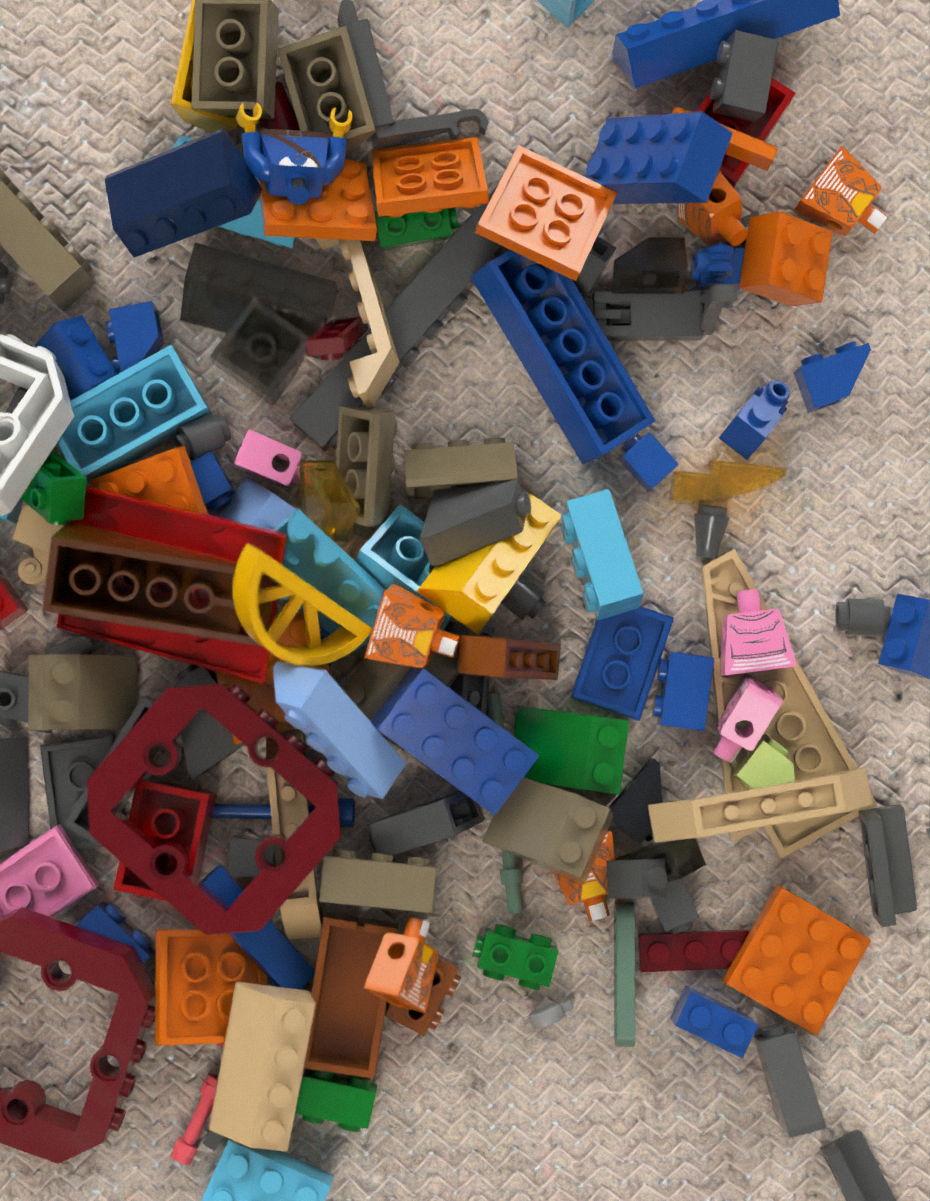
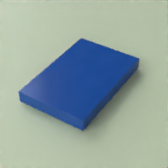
[570,606,674,721]

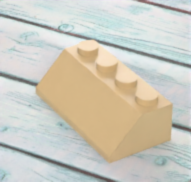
[209,981,315,1152]

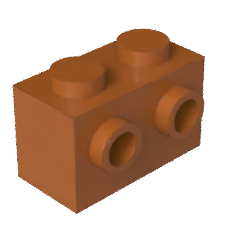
[385,954,461,1036]

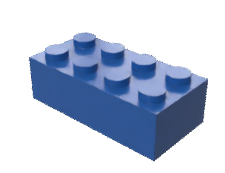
[585,112,733,204]
[370,667,539,816]

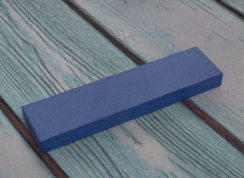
[201,865,315,990]

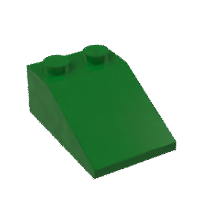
[514,706,629,794]

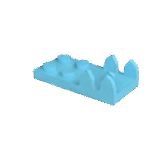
[273,509,385,654]

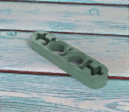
[614,902,635,1047]

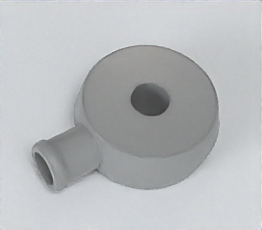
[529,998,573,1029]

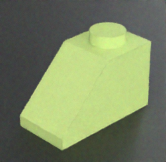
[731,739,796,822]

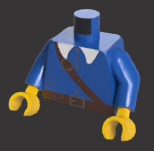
[236,103,352,205]

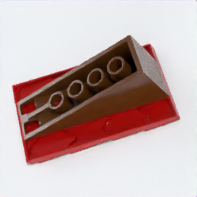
[42,486,287,684]

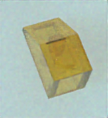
[299,460,361,542]

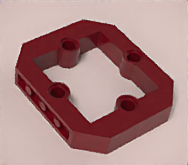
[86,683,341,935]
[0,907,155,1164]

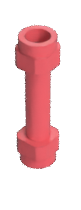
[170,1073,218,1165]

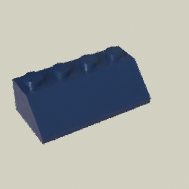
[104,128,263,258]

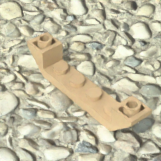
[309,238,400,408]
[266,728,323,940]
[647,768,872,842]

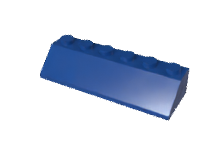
[612,0,840,89]
[470,250,655,465]

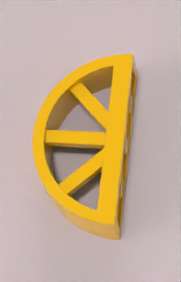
[233,543,373,666]

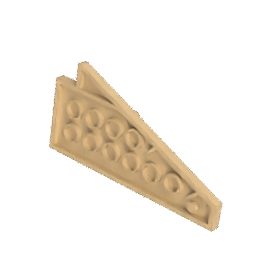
[701,549,878,859]

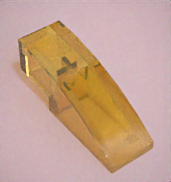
[669,460,787,504]

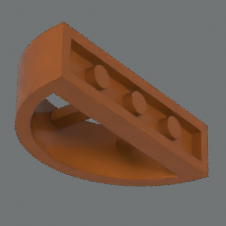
[457,635,561,680]

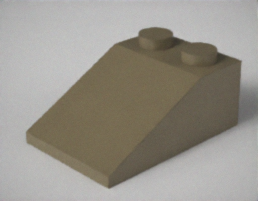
[28,654,137,730]
[482,778,614,885]

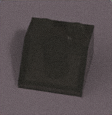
[210,297,310,406]

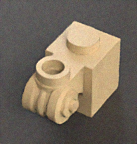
[12,505,70,586]

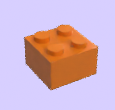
[739,211,833,306]

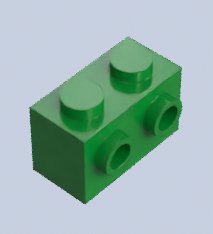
[21,451,87,525]

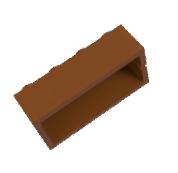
[304,912,399,1079]

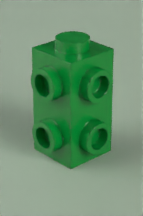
[374,208,459,251]
[472,924,559,990]
[295,1069,377,1132]

